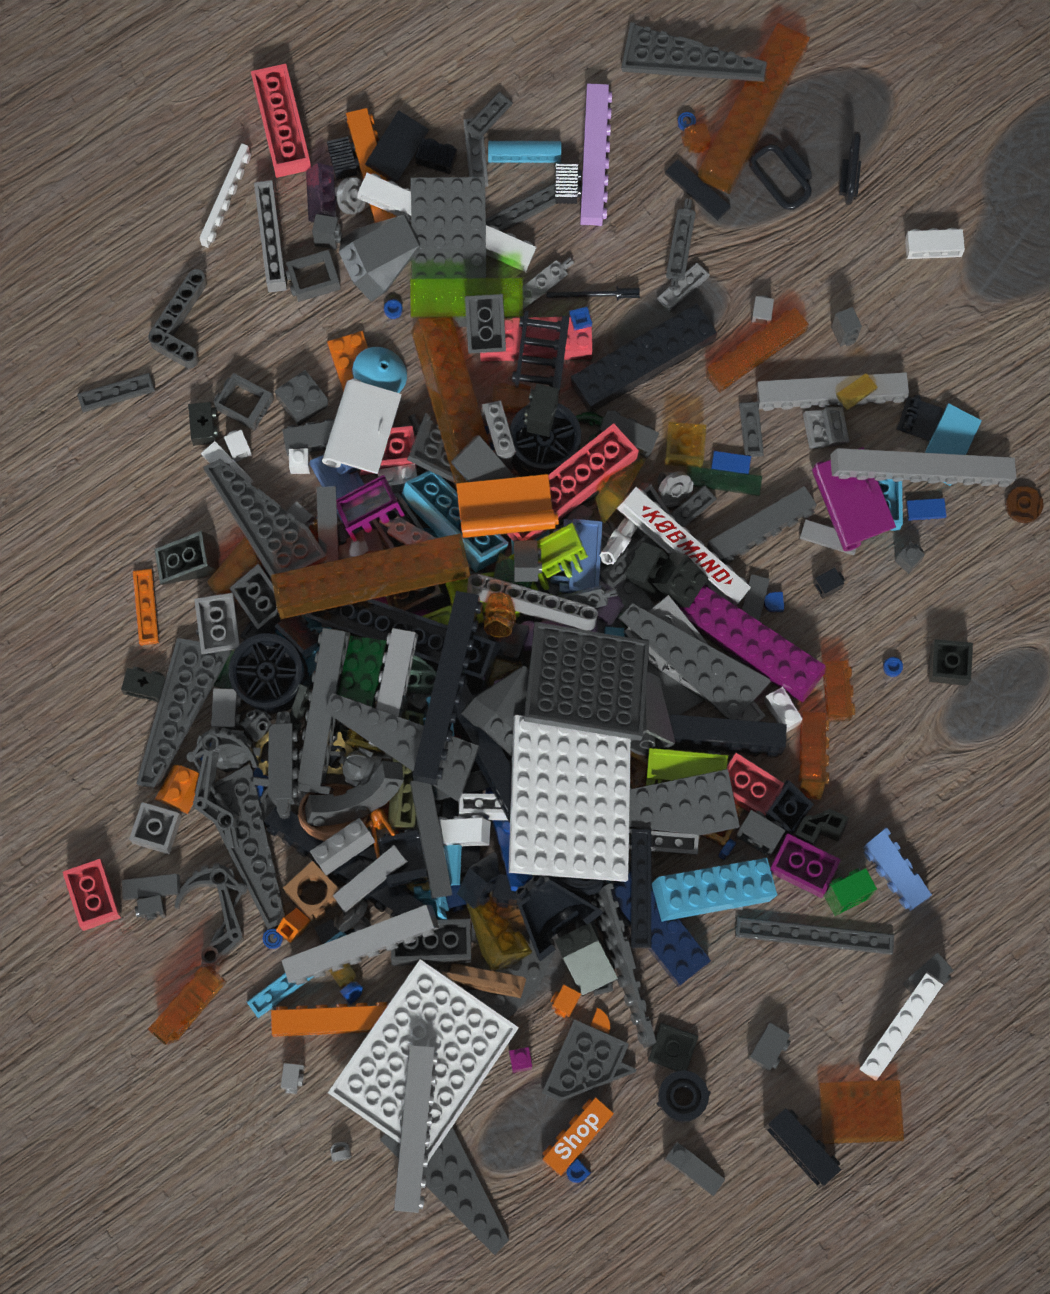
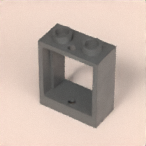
[284,250,341,302]
[214,373,274,431]

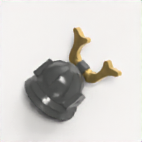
[211,730,269,776]
[327,732,382,786]

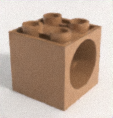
[283,861,339,923]

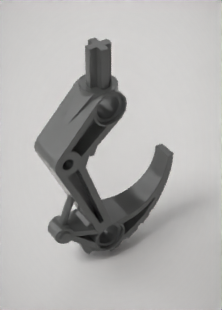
[187,727,260,849]
[174,863,248,986]

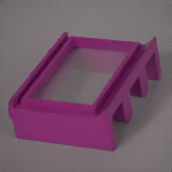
[336,475,405,542]

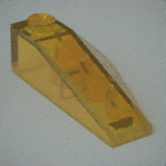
[596,457,646,523]
[466,901,532,970]

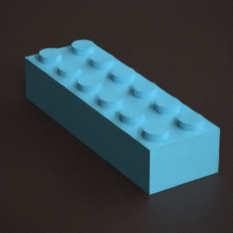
[401,471,508,572]
[652,858,777,922]

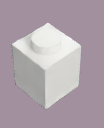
[224,430,252,462]
[289,448,310,474]

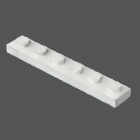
[200,143,251,248]
[860,972,944,1081]

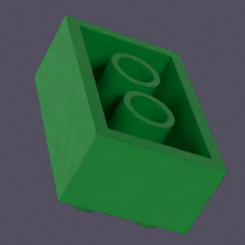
[824,868,877,916]

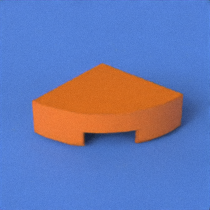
[590,1008,610,1034]

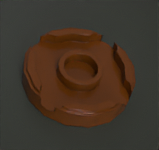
[1005,486,1044,523]

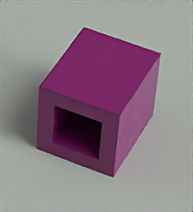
[509,1047,532,1073]

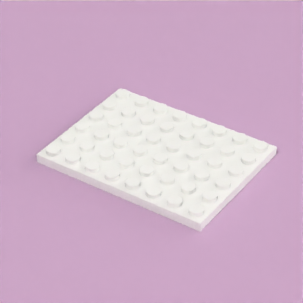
[509,715,631,882]
[328,959,519,1161]

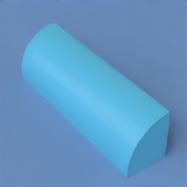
[488,141,561,163]

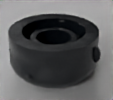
[656,1070,711,1123]

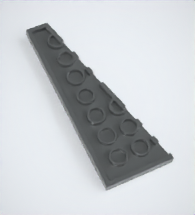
[325,693,480,801]
[591,884,656,1049]

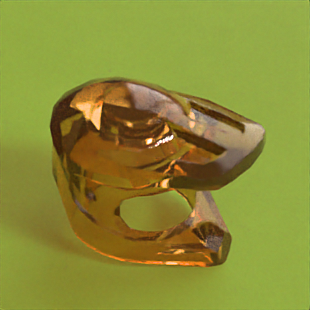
[484,592,516,637]

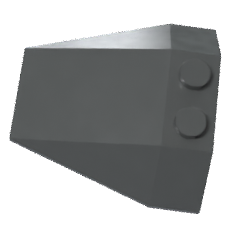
[339,215,421,302]
[461,665,529,760]

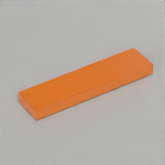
[133,569,159,645]

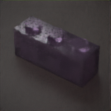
[306,163,336,222]

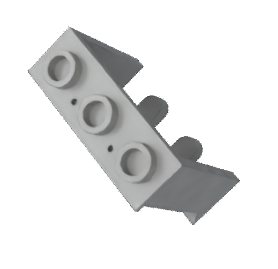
[479,401,516,470]

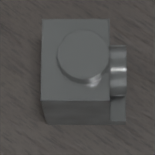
[135,895,166,920]

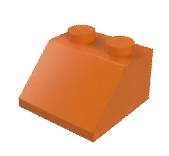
[155,765,199,814]

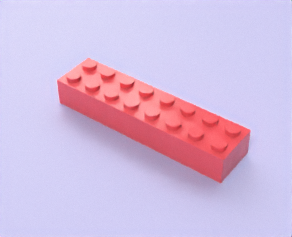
[507,423,639,542]

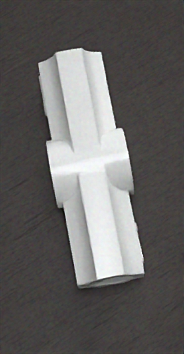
[599,518,638,565]

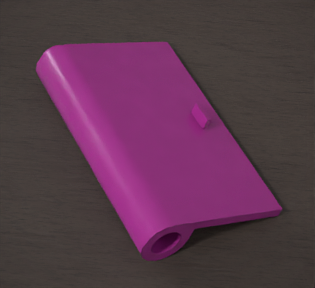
[812,447,896,551]

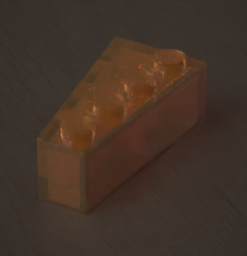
[207,537,265,596]
[798,711,829,799]
[148,966,227,1045]

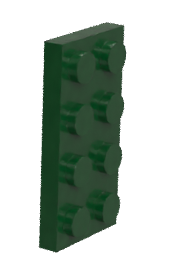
[337,636,389,708]

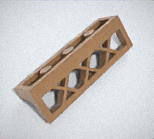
[442,964,526,998]

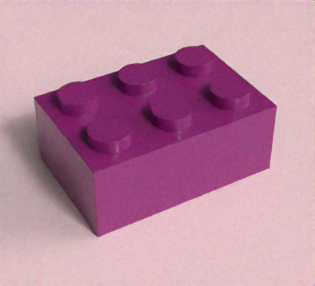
[770,833,841,898]

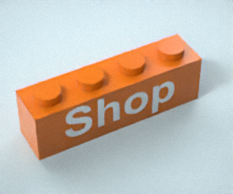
[542,1098,614,1177]

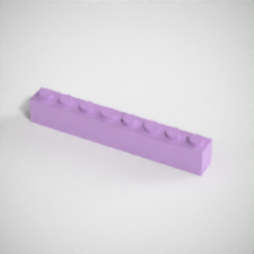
[580,84,612,226]

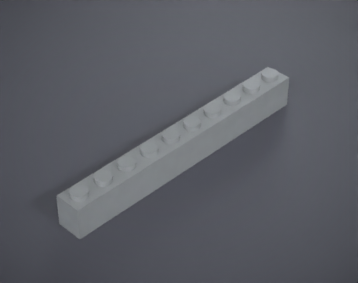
[831,448,1016,487]

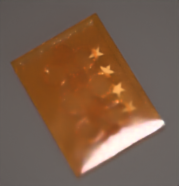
[819,1080,904,1144]

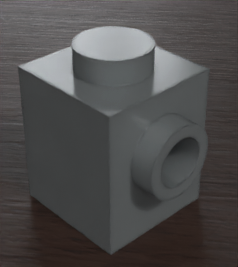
[895,542,925,574]

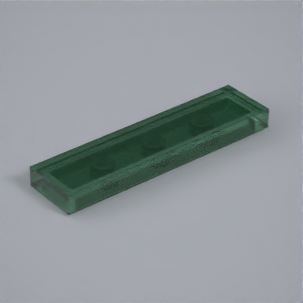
[687,466,762,496]

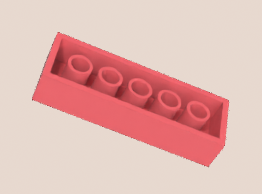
[251,64,311,178]
[480,316,592,362]

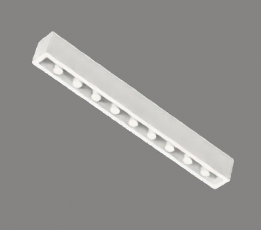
[357,173,536,272]

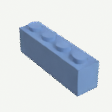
[863,828,932,911]

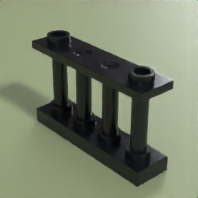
[512,311,570,394]

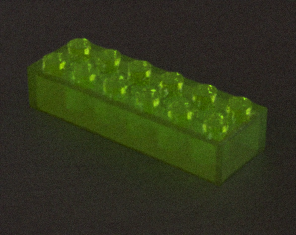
[410,278,523,318]

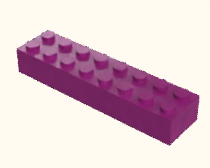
[679,585,826,702]

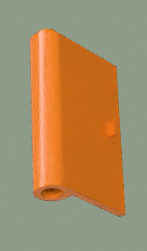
[456,474,559,538]

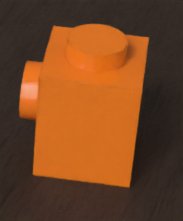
[276,908,311,943]
[551,985,581,1018]

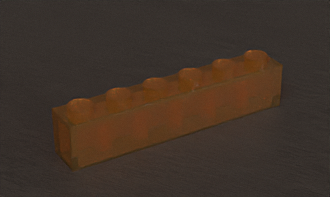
[706,308,809,393]

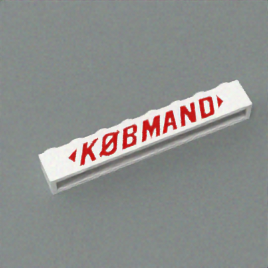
[617,487,751,605]

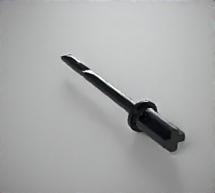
[547,286,640,301]

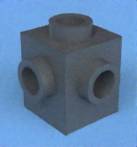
[239,709,272,742]

